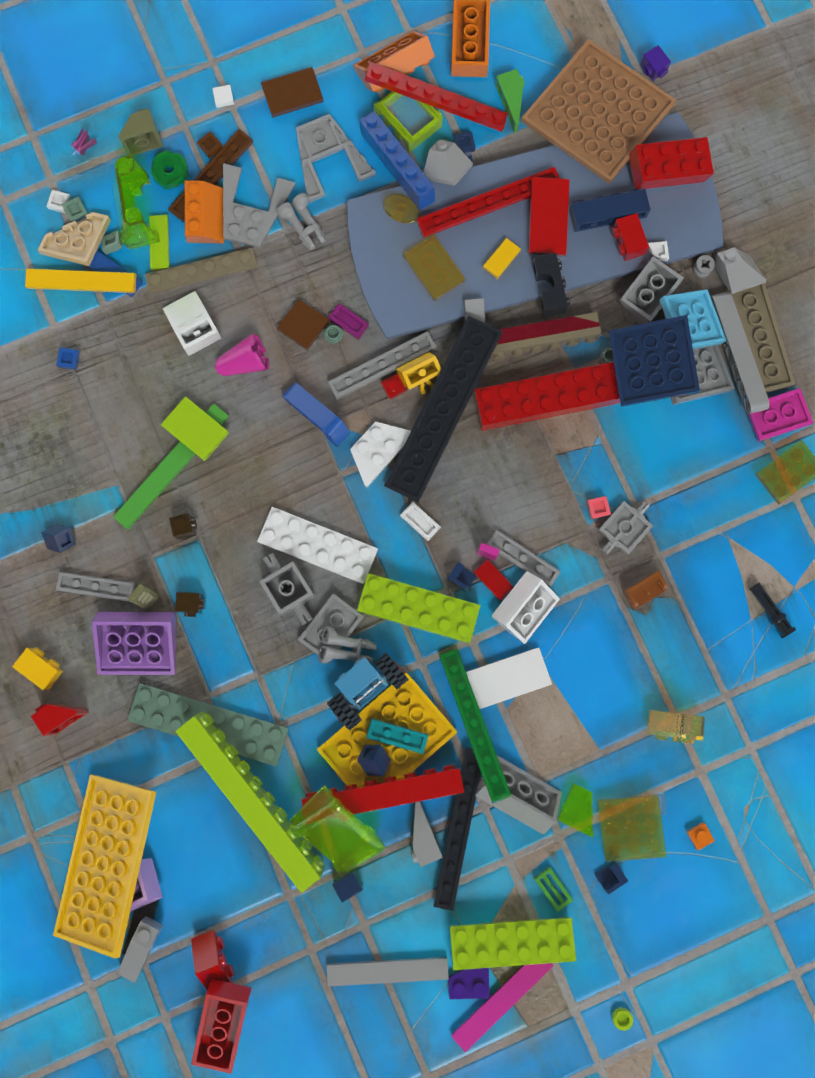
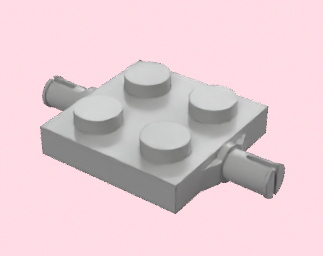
[598,501,653,555]

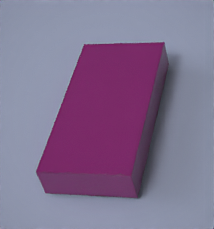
[328,303,369,340]

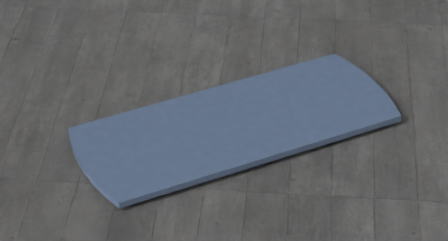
[347,112,724,340]

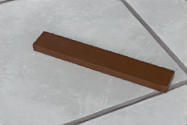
[168,129,253,223]

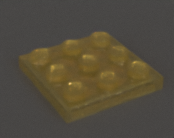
[598,795,667,862]

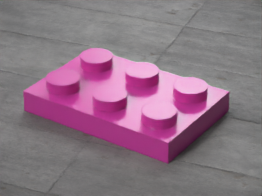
[747,388,814,442]

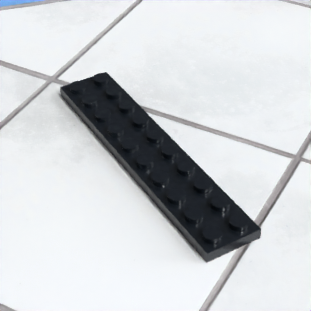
[384,315,503,503]

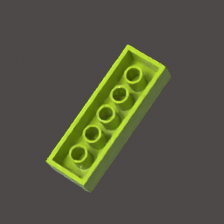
[357,573,481,644]
[449,917,576,970]

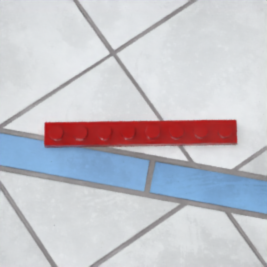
[364,62,508,132]
[416,167,560,238]

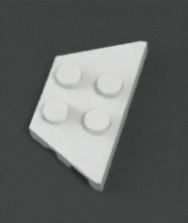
[350,422,411,488]

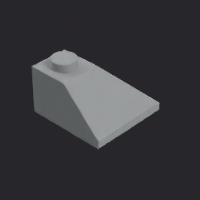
[423,140,473,186]
[715,247,766,294]

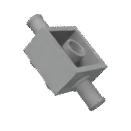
[259,553,315,625]

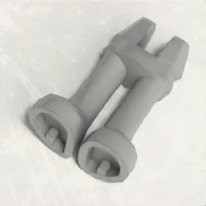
[276,193,326,251]
[318,626,376,664]

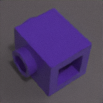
[640,45,671,81]

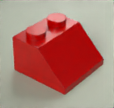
[31,703,89,736]

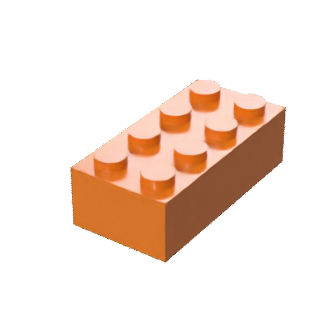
[451,0,490,77]

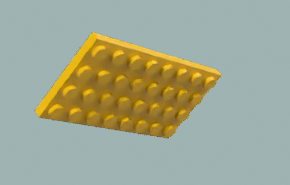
[53,775,157,958]

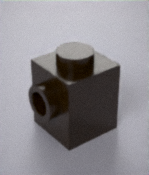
[169,513,197,540]
[175,592,206,617]

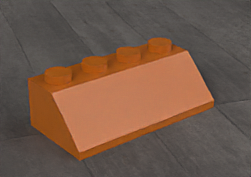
[353,31,435,92]

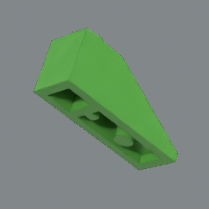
[495,69,525,133]

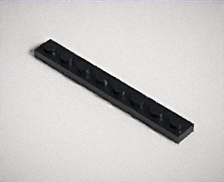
[433,747,481,911]

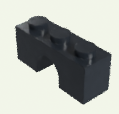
[532,253,570,317]

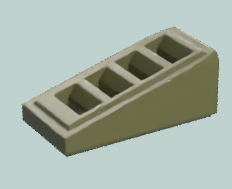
[128,584,160,610]

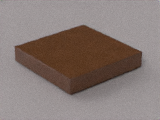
[277,299,329,351]

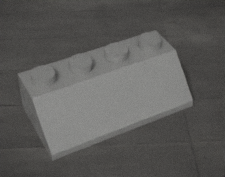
[475,756,562,835]

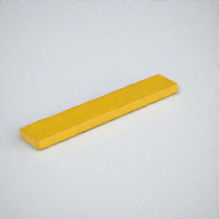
[25,269,136,293]

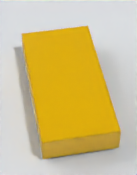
[483,238,521,279]

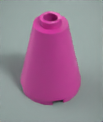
[215,334,270,376]

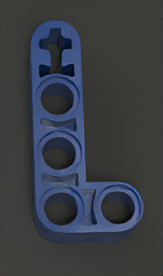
[282,382,350,447]

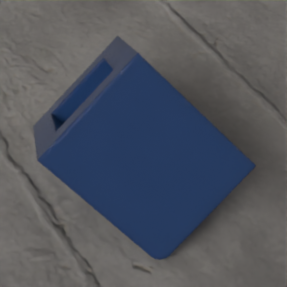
[41,524,76,553]
[447,562,476,592]
[357,745,391,776]
[595,861,628,894]
[332,872,364,903]

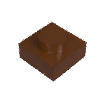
[196,131,223,158]

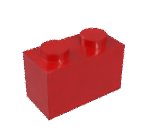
[611,213,650,261]

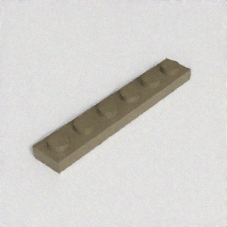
[145,247,258,294]

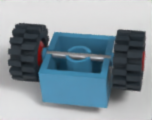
[327,653,409,730]

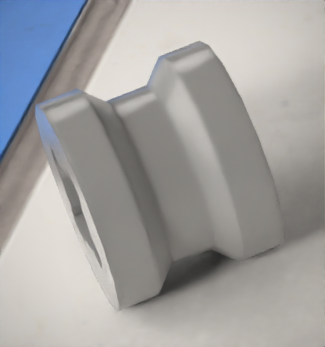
[693,255,715,278]

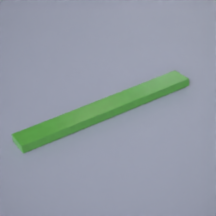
[113,404,229,530]

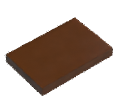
[261,67,324,118]

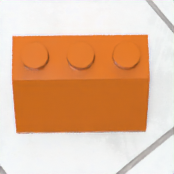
[185,180,224,244]

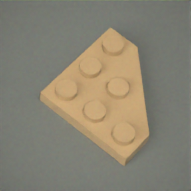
[38,212,111,266]

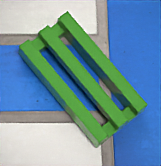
[533,866,574,912]

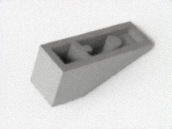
[410,801,443,867]
[117,916,164,983]

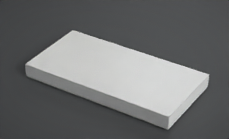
[466,648,552,709]

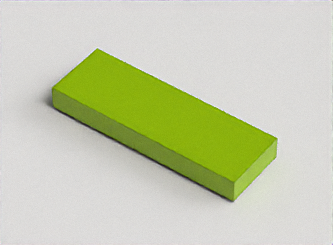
[149,215,170,271]

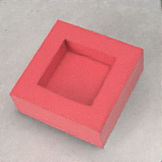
[587,496,611,520]

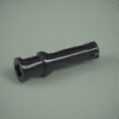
[749,582,796,639]

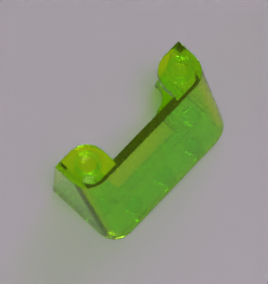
[113,154,160,249]
[290,785,386,873]

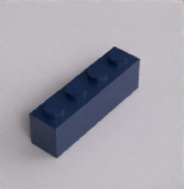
[569,189,651,232]

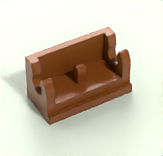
[623,571,668,610]

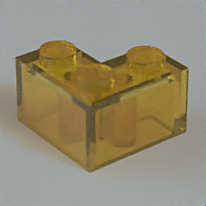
[647,710,705,744]

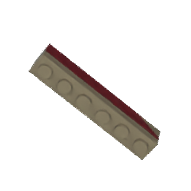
[490,312,602,360]

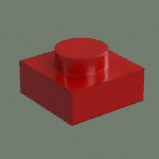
[381,374,406,400]

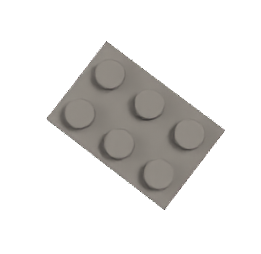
[298,594,364,663]

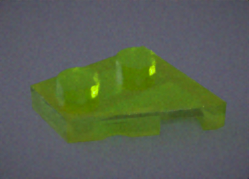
[557,783,594,837]

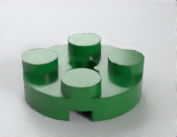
[150,151,189,190]

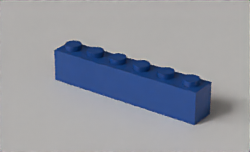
[359,111,435,210]

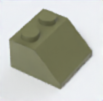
[119,108,164,157]

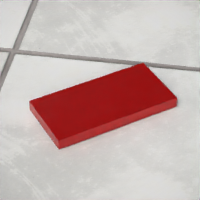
[528,177,570,256]

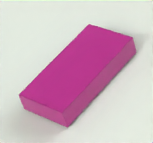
[477,543,500,561]

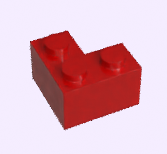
[191,930,234,990]

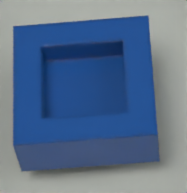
[56,347,80,370]

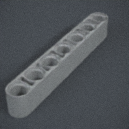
[710,291,769,414]

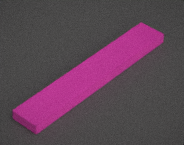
[451,963,553,1052]

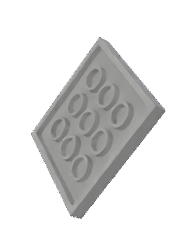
[670,345,735,405]

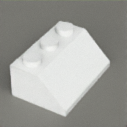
[491,571,560,644]

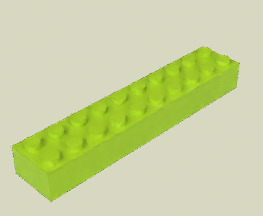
[175,711,325,893]

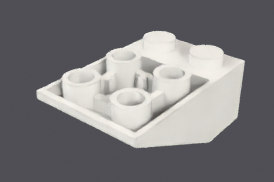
[163,291,222,356]

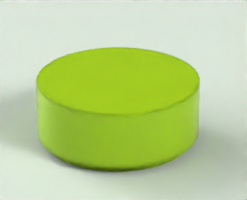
[612,1007,633,1031]

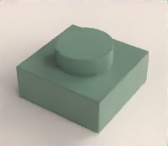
[61,197,87,222]
[102,231,123,254]

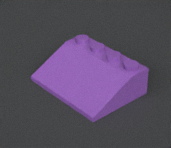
[92,612,177,675]

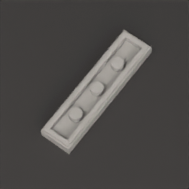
[487,529,561,588]
[56,571,136,602]

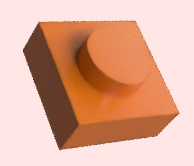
[686,822,715,851]

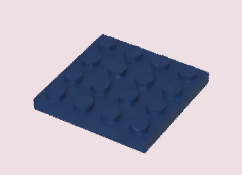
[609,315,700,407]

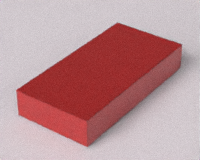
[474,559,514,601]

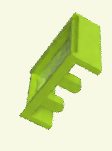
[374,91,443,153]

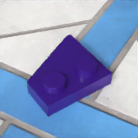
[448,968,490,999]

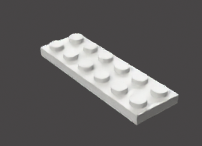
[257,507,378,585]

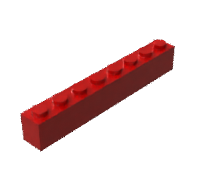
[301,764,464,824]

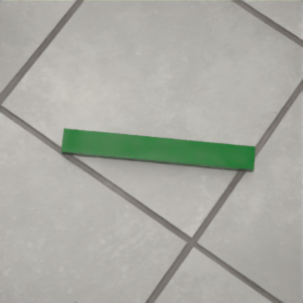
[439,648,512,804]

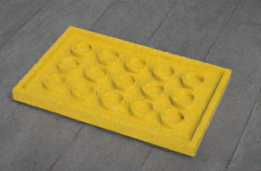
[317,672,457,787]

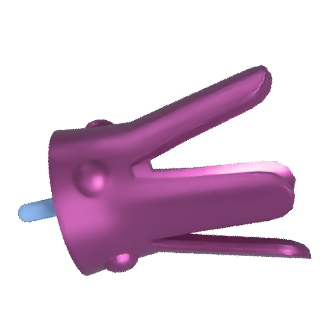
[70,128,97,156]

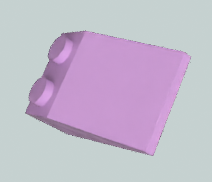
[130,858,163,911]

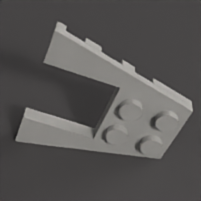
[296,114,375,203]
[223,163,295,249]

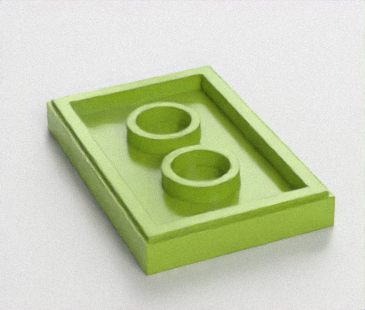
[161,396,229,461]

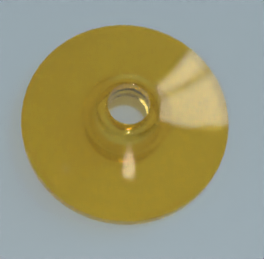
[383,194,419,223]

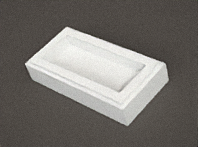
[400,502,441,541]

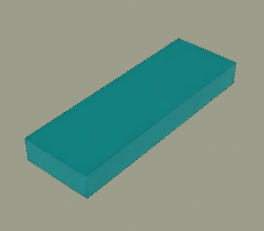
[366,718,428,754]

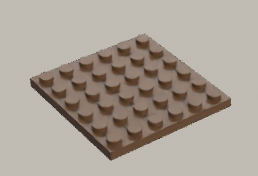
[521,39,677,184]

